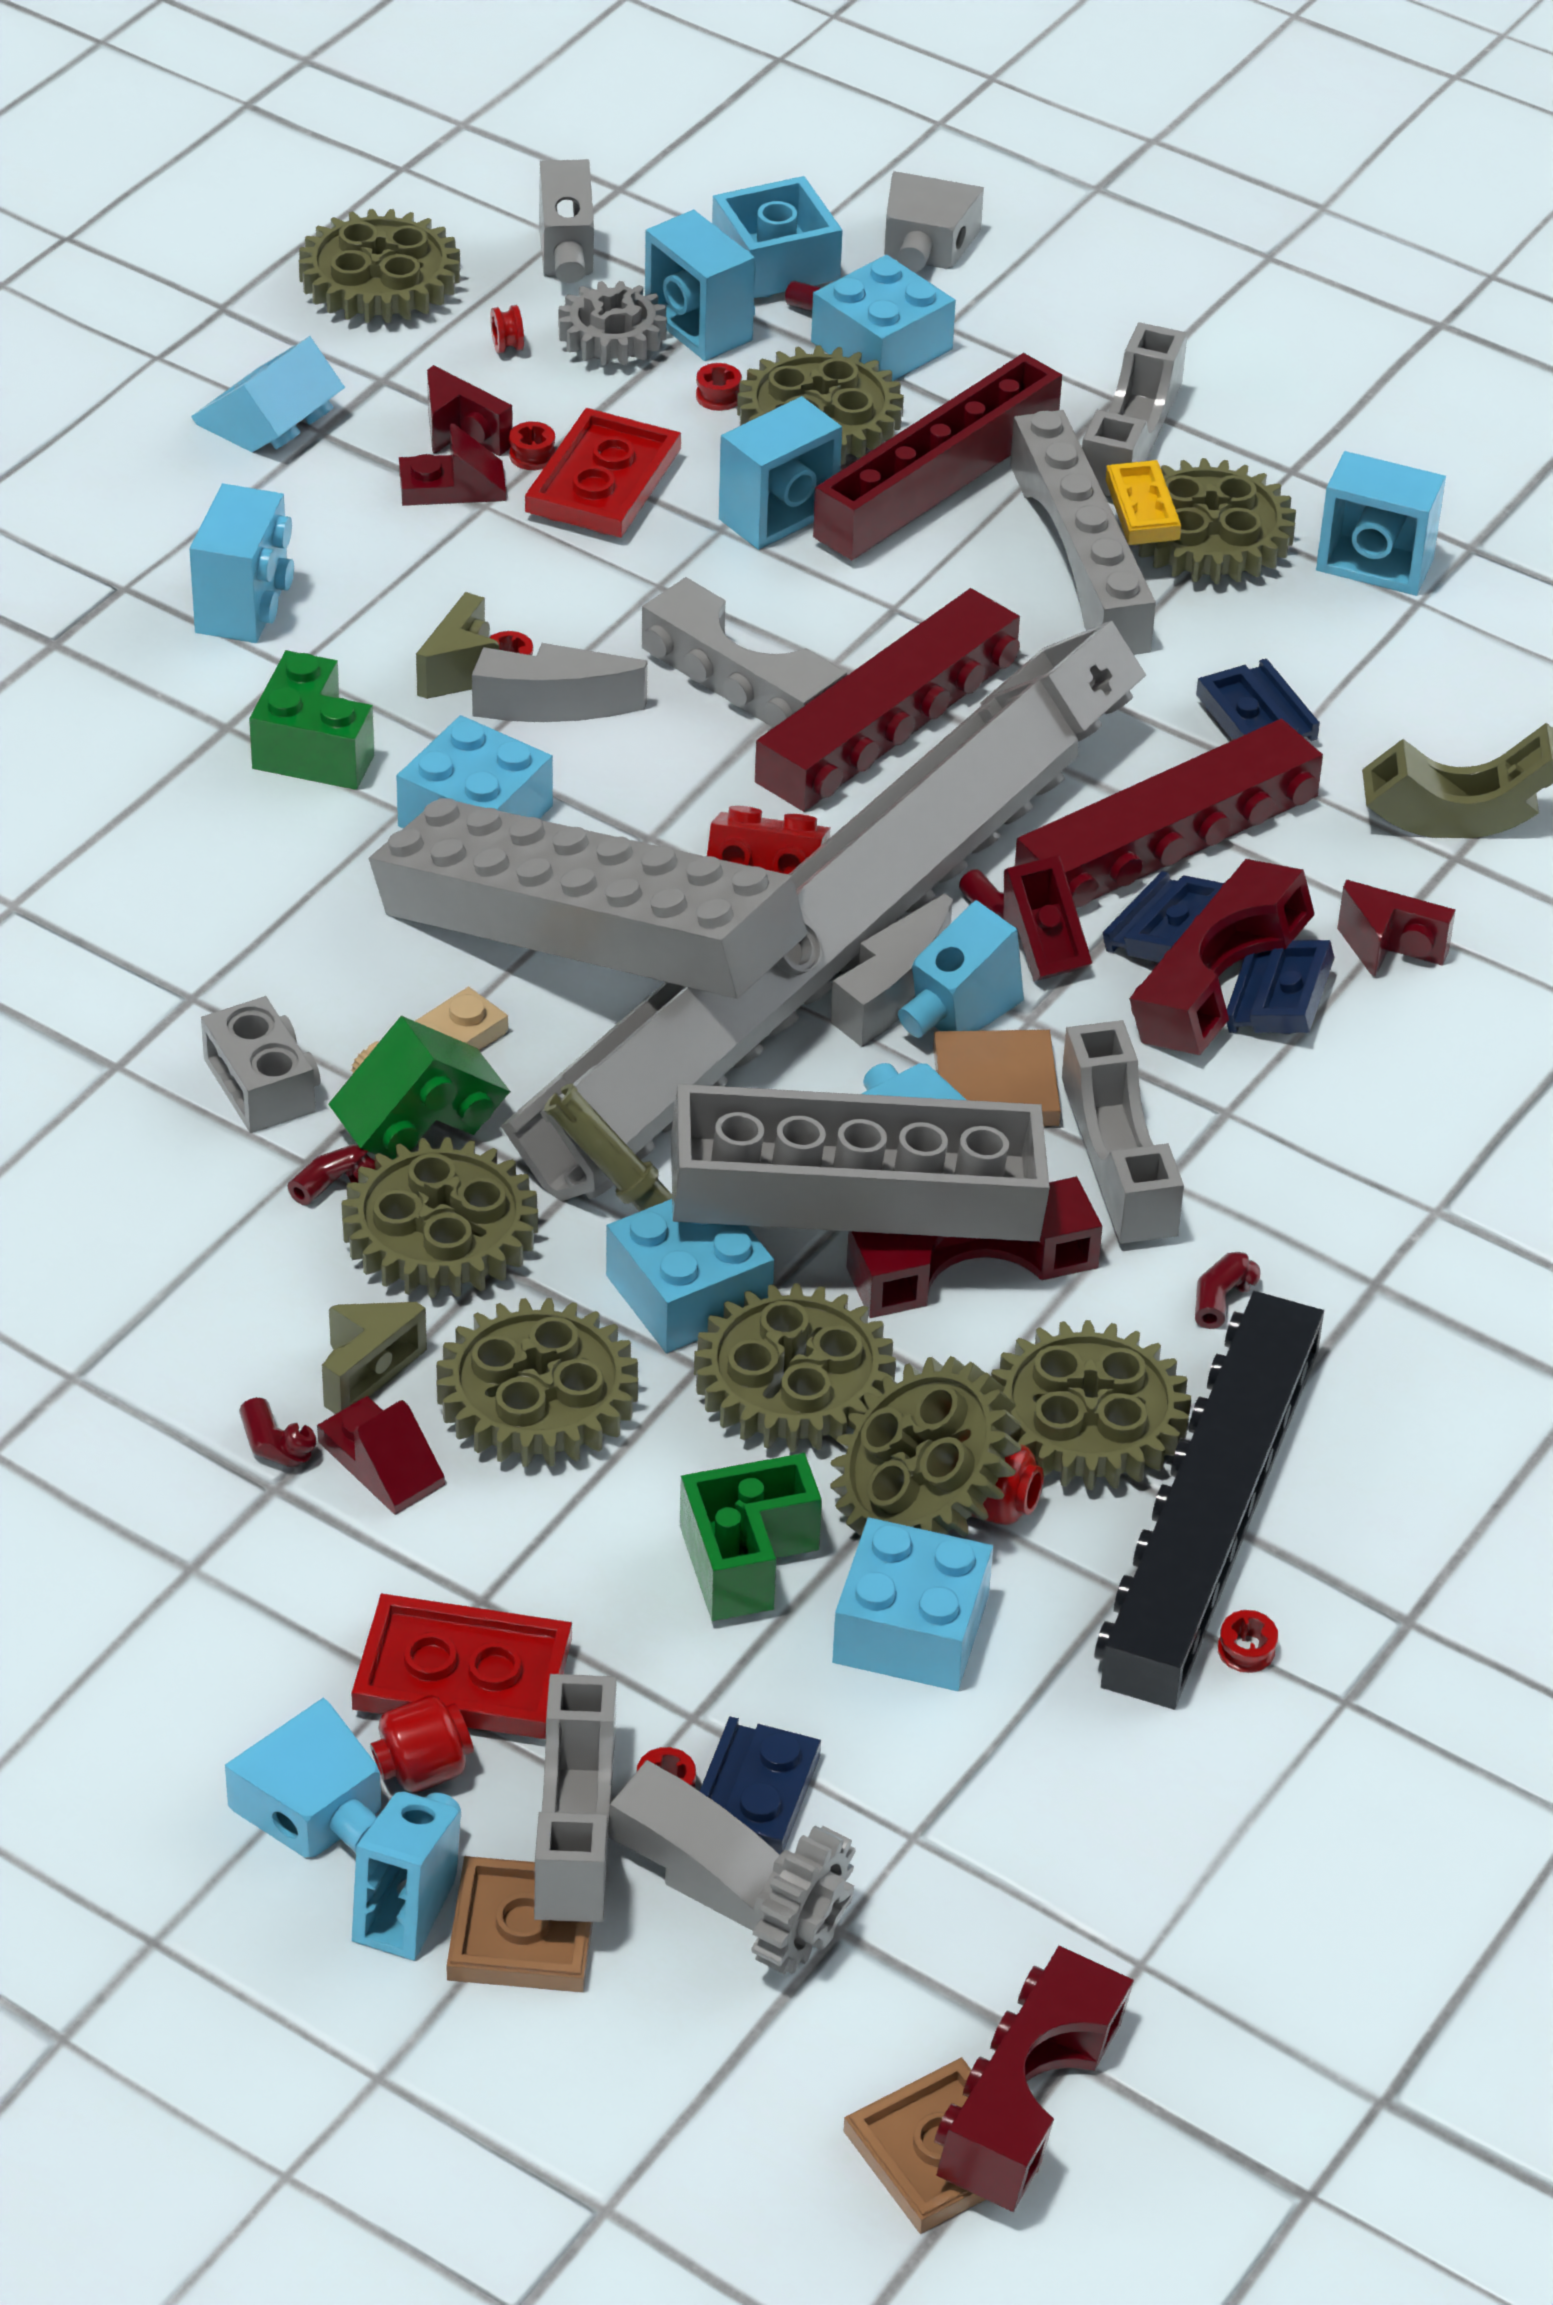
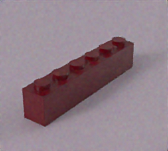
[813,352,1062,561]
[755,588,1020,812]
[1015,718,1323,908]

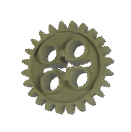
[298,209,460,323]
[737,345,904,465]
[1136,458,1296,584]
[341,1137,538,1298]
[694,1283,896,1452]
[436,1298,638,1467]
[991,1320,1191,1490]
[830,1356,1021,1538]

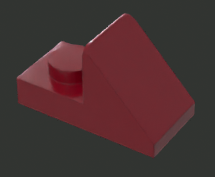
[427,365,513,456]
[399,424,506,506]
[1003,855,1093,982]
[1337,879,1456,977]
[317,1396,445,1515]

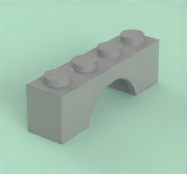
[1082,322,1187,497]
[642,577,847,728]
[1061,1020,1184,1244]
[534,1674,617,1922]

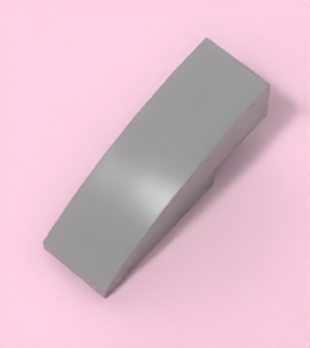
[472,643,648,722]
[831,894,953,1047]
[609,1760,779,1931]

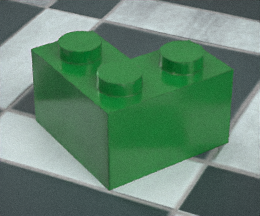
[249,650,374,790]
[328,1015,511,1160]
[680,1453,822,1621]

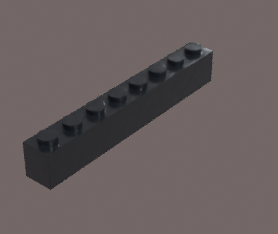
[1094,1290,1324,1710]

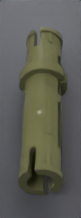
[544,1083,672,1212]

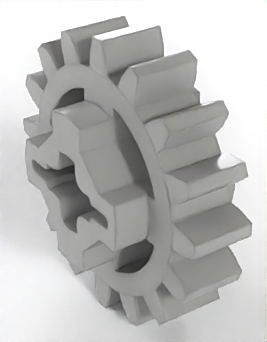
[558,281,667,365]
[751,1826,856,1975]

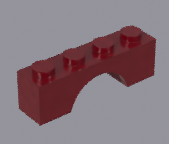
[1129,859,1315,1055]
[846,1176,1103,1318]
[934,1945,1134,2212]

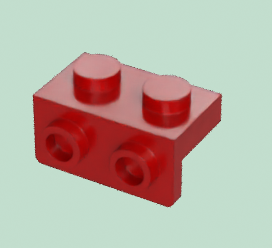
[707,806,831,875]

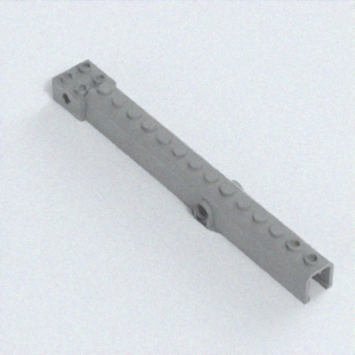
[501,620,1146,1201]

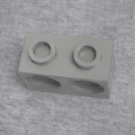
[201,996,321,1133]

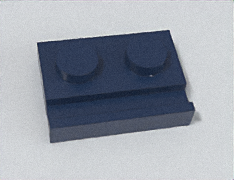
[1196,658,1320,741]
[1102,871,1224,963]
[1227,940,1335,1034]
[700,1716,821,1855]

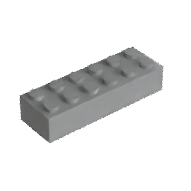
[671,1084,1050,1242]

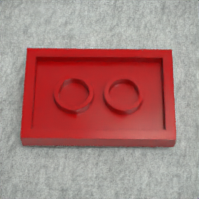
[525,408,681,538]
[351,1593,572,1739]

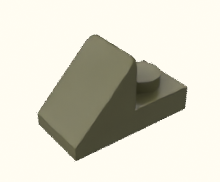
[416,592,499,699]
[322,1302,427,1414]

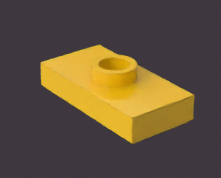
[1105,460,1181,545]

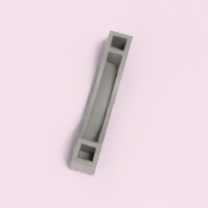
[1010,410,1156,655]

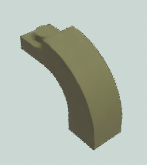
[1362,723,1553,839]

